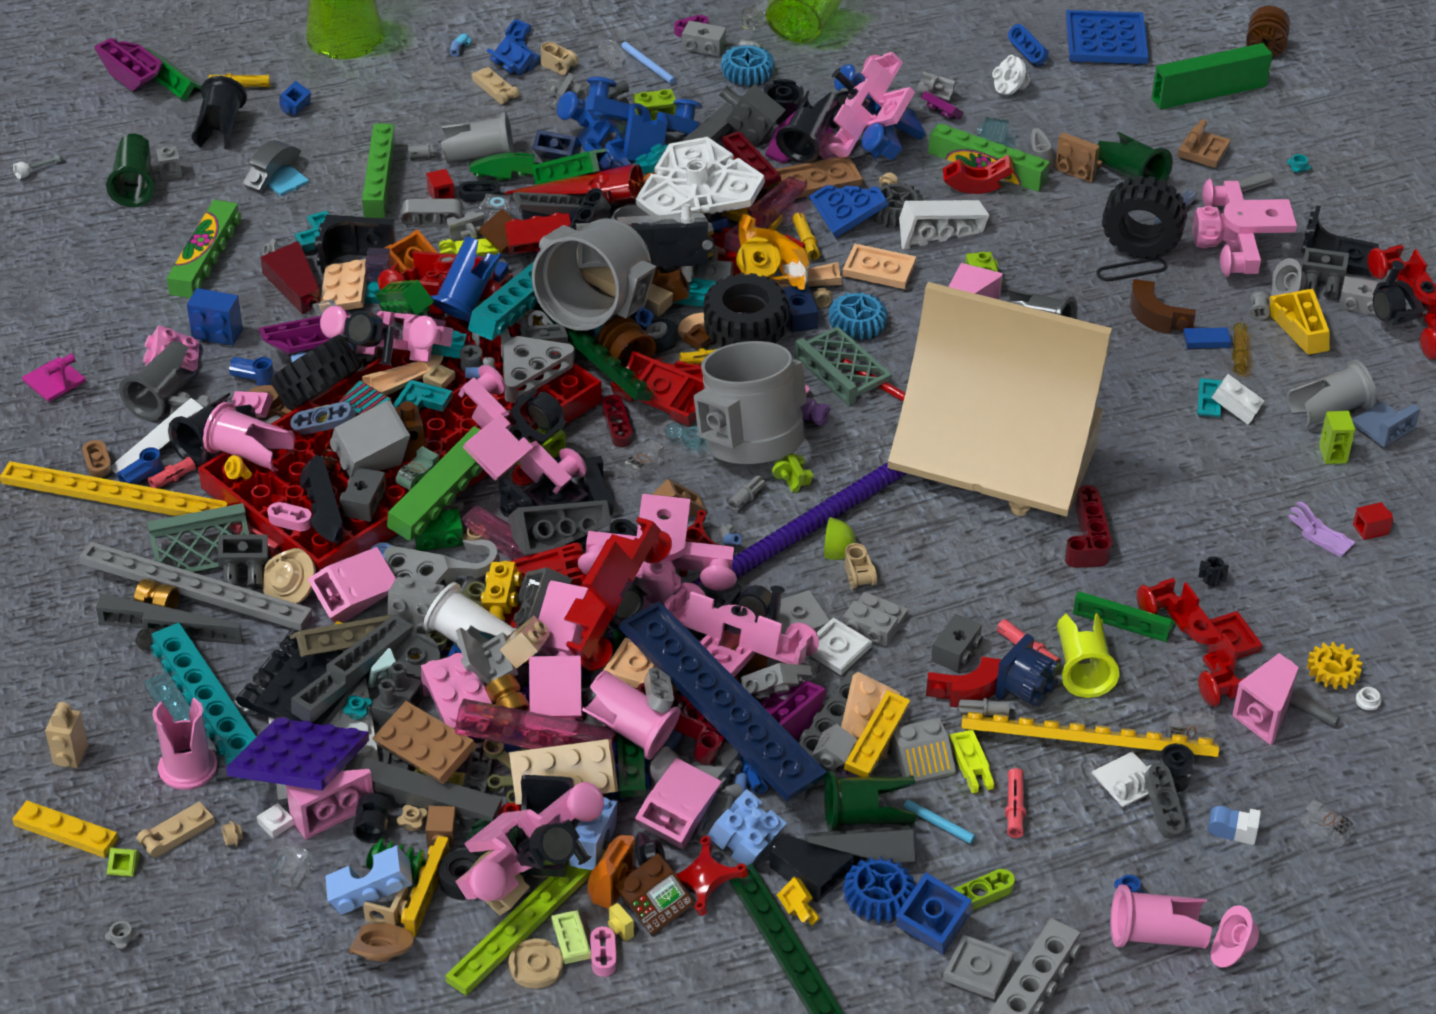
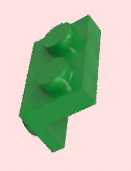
[415,509,464,551]

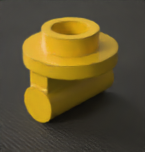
[225,455,252,479]

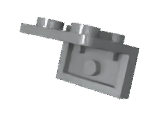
[388,577,445,637]
[456,628,519,684]

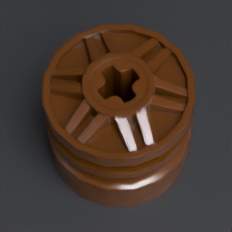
[1246,5,1290,57]
[597,316,656,368]

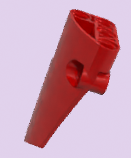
[505,163,644,206]

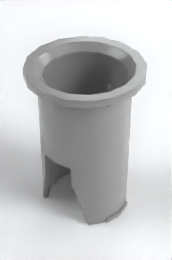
[441,111,514,163]
[1287,359,1377,427]

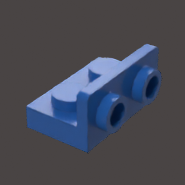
[486,37,535,76]

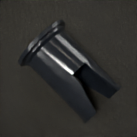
[192,76,247,149]
[775,91,840,163]
[168,393,256,466]

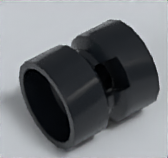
[1158,743,1195,792]
[352,793,391,843]

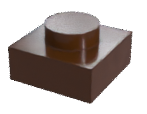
[684,324,713,350]

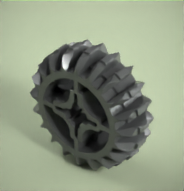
[872,182,924,228]

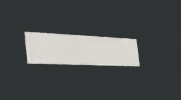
[111,398,204,474]

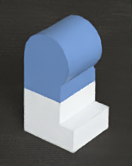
[1208,806,1261,845]

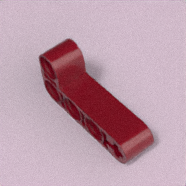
[1065,485,1112,568]
[637,682,726,765]

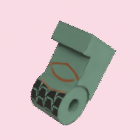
[396,446,439,490]

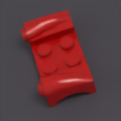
[610,351,704,427]

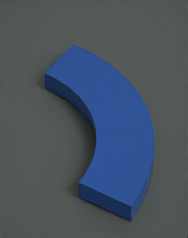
[505,19,541,71]

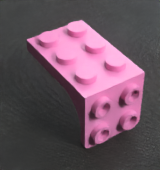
[421,653,497,732]

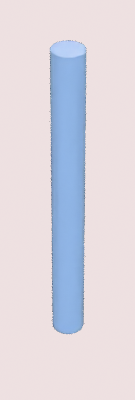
[621,42,676,85]

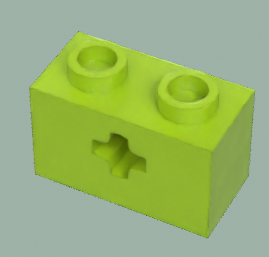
[1319,411,1355,464]

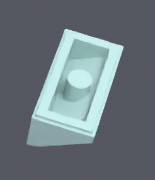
[367,648,396,689]

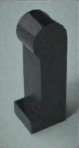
[579,456,614,516]

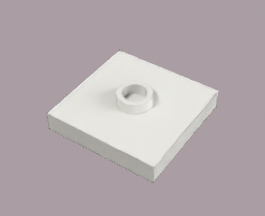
[811,617,872,675]

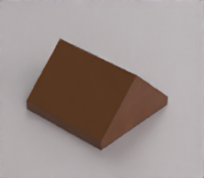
[479,209,513,254]

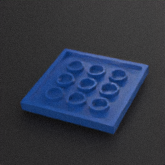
[1065,10,1148,64]

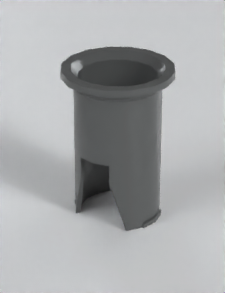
[1007,288,1078,319]
[119,341,199,421]

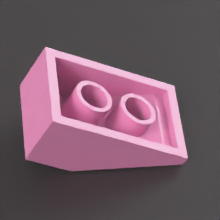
[286,769,373,840]

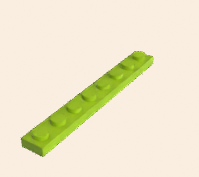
[445,849,606,996]

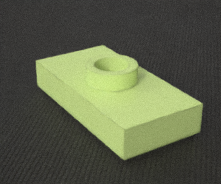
[551,910,591,964]

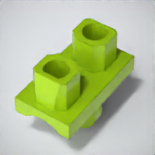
[772,452,813,493]

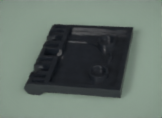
[236,629,369,725]

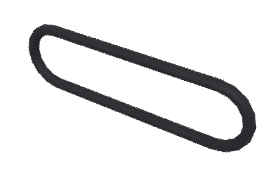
[1096,258,1167,281]

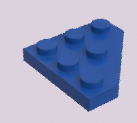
[809,185,889,238]

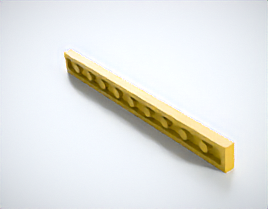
[0,461,228,516]
[961,712,1219,757]

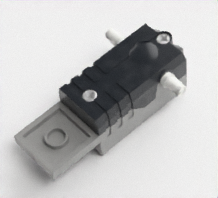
[576,204,714,282]

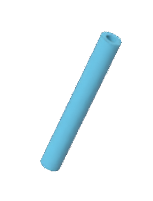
[903,799,976,844]

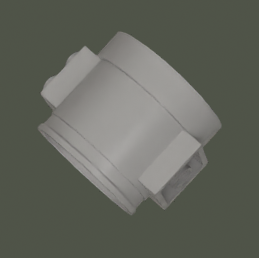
[532,218,656,330]
[694,341,807,464]

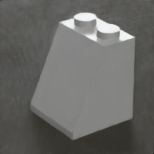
[330,400,410,476]

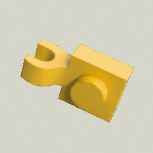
[777,877,820,926]

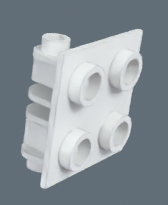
[1091,752,1161,808]

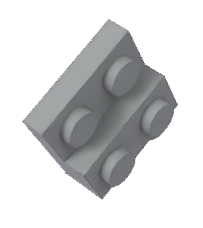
[843,592,908,647]
[740,663,812,701]

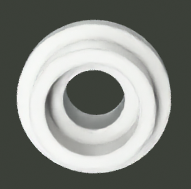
[1355,687,1381,710]

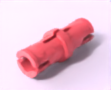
[148,457,196,489]

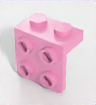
[143,325,199,372]

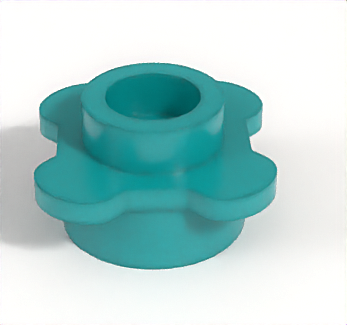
[1287,154,1311,173]
[343,695,372,720]

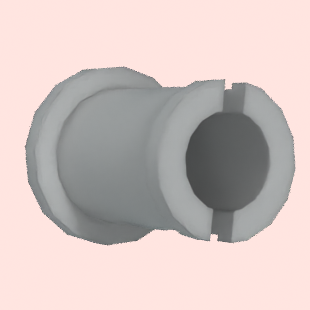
[408,142,434,159]

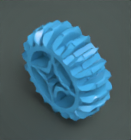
[721,44,774,87]
[829,291,888,341]

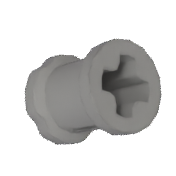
[1250,291,1270,320]

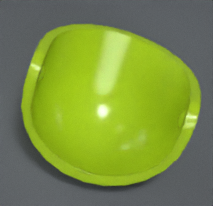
[824,517,856,560]

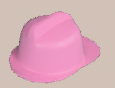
[1210,905,1259,968]

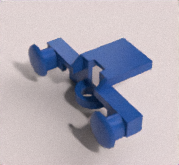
[834,64,925,160]
[585,76,703,162]
[556,91,631,170]

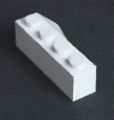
[899,200,989,250]

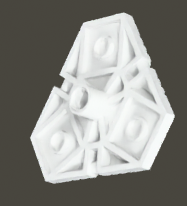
[636,137,765,215]

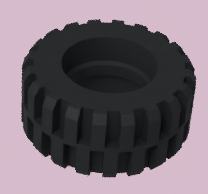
[1102,176,1187,259]
[703,273,788,347]
[270,335,361,411]

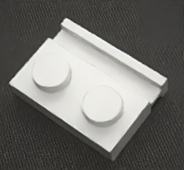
[1211,374,1264,424]

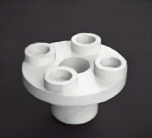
[992,55,1030,95]

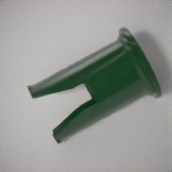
[1097,131,1173,181]
[106,133,155,207]
[824,771,917,831]

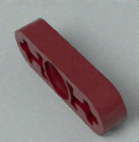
[602,395,632,447]

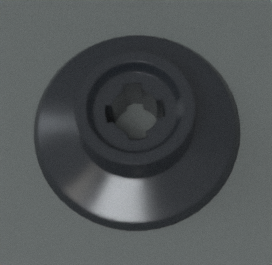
[635,832,665,866]

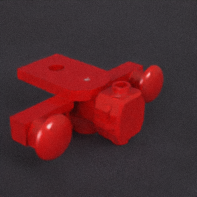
[378,251,513,318]

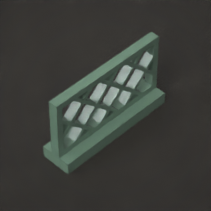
[795,326,892,406]
[147,503,250,573]

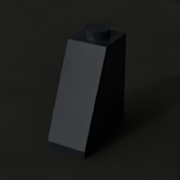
[770,836,854,903]

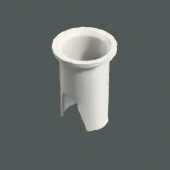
[423,582,517,644]

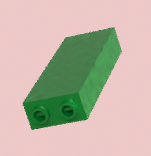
[1151,43,1273,110]

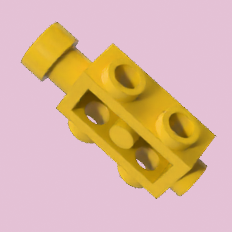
[481,561,523,622]

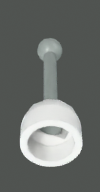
[13,154,63,180]

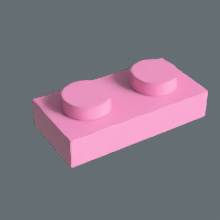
[231,391,274,418]

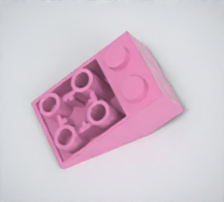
[308,547,396,623]
[635,758,722,850]

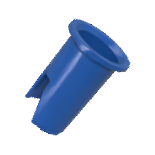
[430,236,502,322]

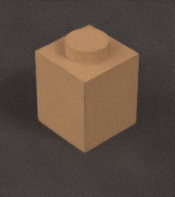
[426,806,456,848]

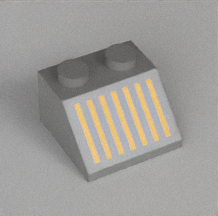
[889,717,956,786]

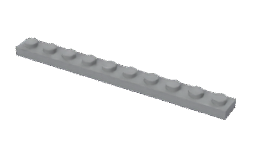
[79,542,312,631]

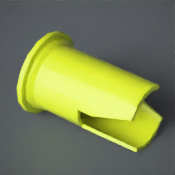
[1057,613,1120,698]

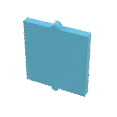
[267,165,309,196]

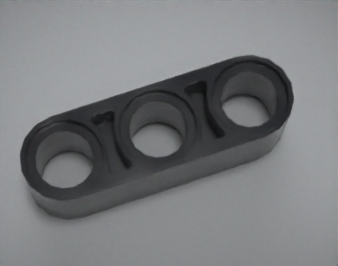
[569,188,611,230]

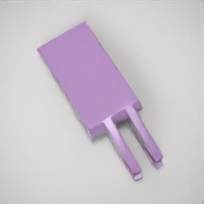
[1288,502,1356,557]

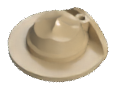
[263,548,316,604]

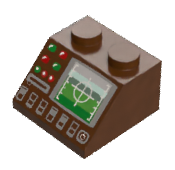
[615,853,695,937]

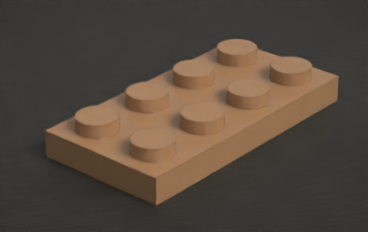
[776,156,863,201]
[372,701,477,785]

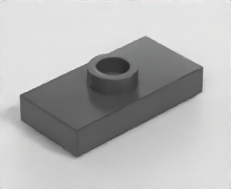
[696,792,735,843]

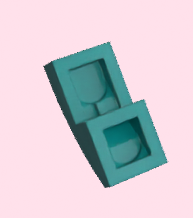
[1197,378,1222,418]

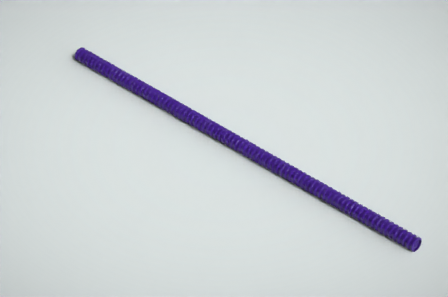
[460,462,907,742]

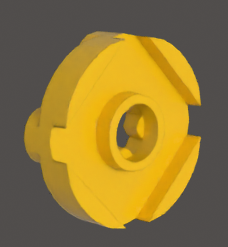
[737,237,781,278]

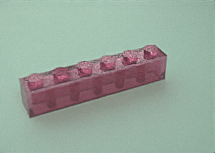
[454,698,616,749]

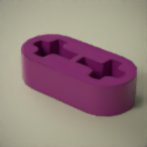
[674,15,709,37]

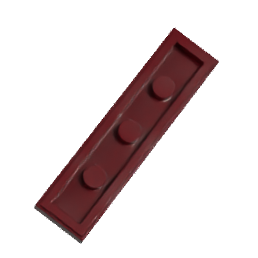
[722,131,781,187]

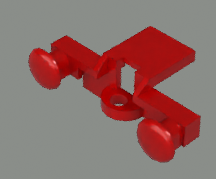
[1136,578,1263,707]

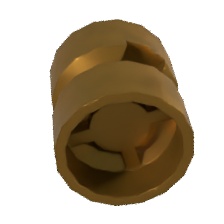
[133,579,179,609]
[485,674,530,722]

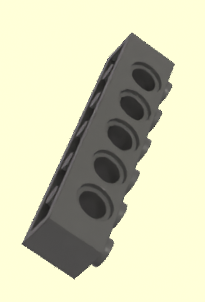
[795,670,855,802]

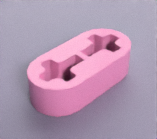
[267,502,312,531]
[590,926,616,977]

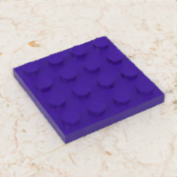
[226,717,369,791]

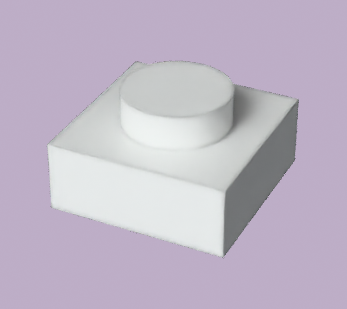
[256,803,294,838]

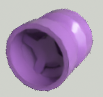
[801,398,831,426]

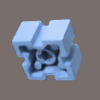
[707,789,787,865]

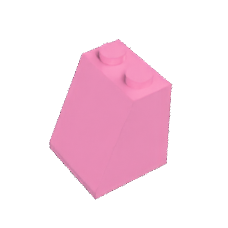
[949,263,1003,300]
[537,580,588,656]
[1232,653,1299,745]
[529,656,582,726]

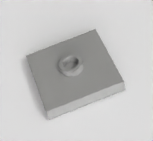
[778,590,830,632]
[943,934,1014,999]

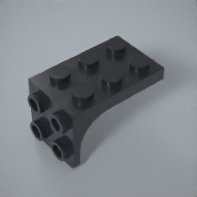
[1301,205,1379,276]
[315,214,396,273]
[499,477,589,518]
[515,775,576,877]

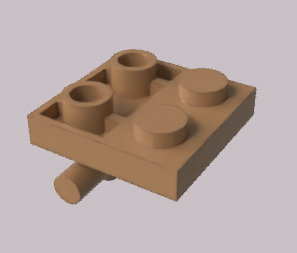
[1177,119,1231,168]
[1055,132,1103,183]

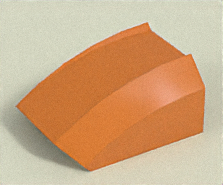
[382,229,438,274]
[587,835,635,909]

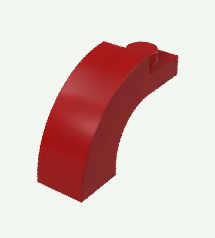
[942,155,1014,194]
[926,656,1002,707]

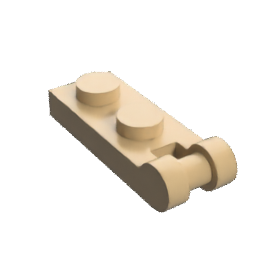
[472,67,520,104]
[137,801,215,858]

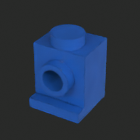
[279,81,311,115]

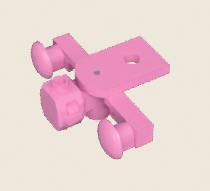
[1192,179,1297,277]
[578,494,737,604]

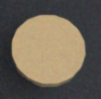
[508,939,564,989]

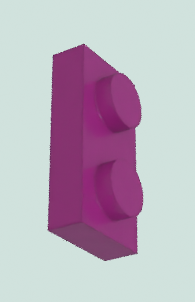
[921,91,964,119]

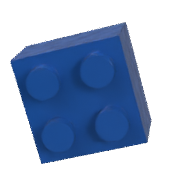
[187,288,243,346]
[896,872,972,954]

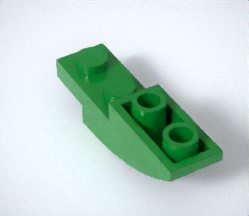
[469,152,539,181]

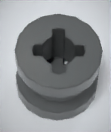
[460,345,483,372]

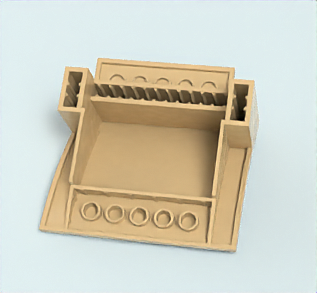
[887,282,1112,517]

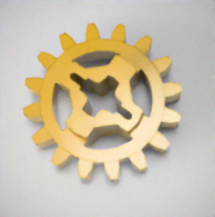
[1306,642,1363,690]

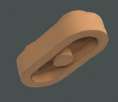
[82,440,112,478]

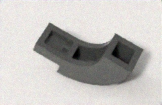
[242,140,301,194]

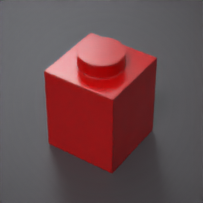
[426,169,455,199]
[1353,502,1393,540]

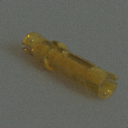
[1231,322,1249,375]

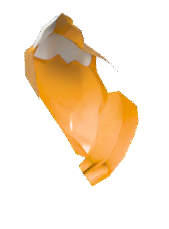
[739,214,810,290]

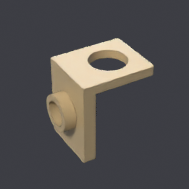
[363,887,409,926]

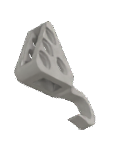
[472,328,574,403]
[384,539,500,588]

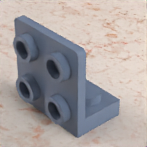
[1352,402,1420,447]

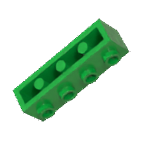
[375,280,434,316]

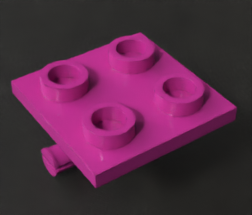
[22,353,86,402]

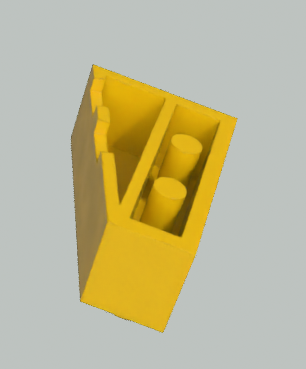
[1270,288,1330,355]

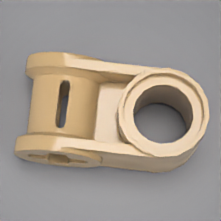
[541,42,578,75]
[844,543,877,589]

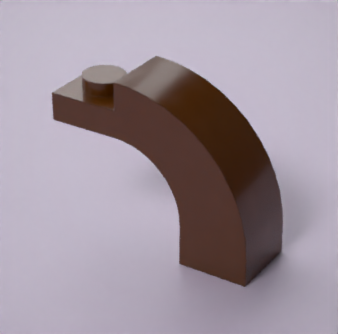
[1130,279,1196,334]

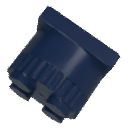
[995,634,1060,707]

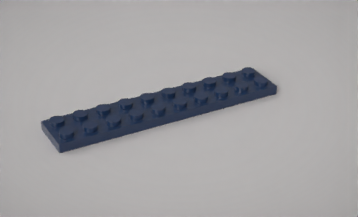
[619,601,827,802]

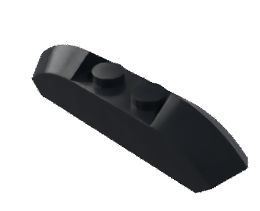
[300,455,344,544]

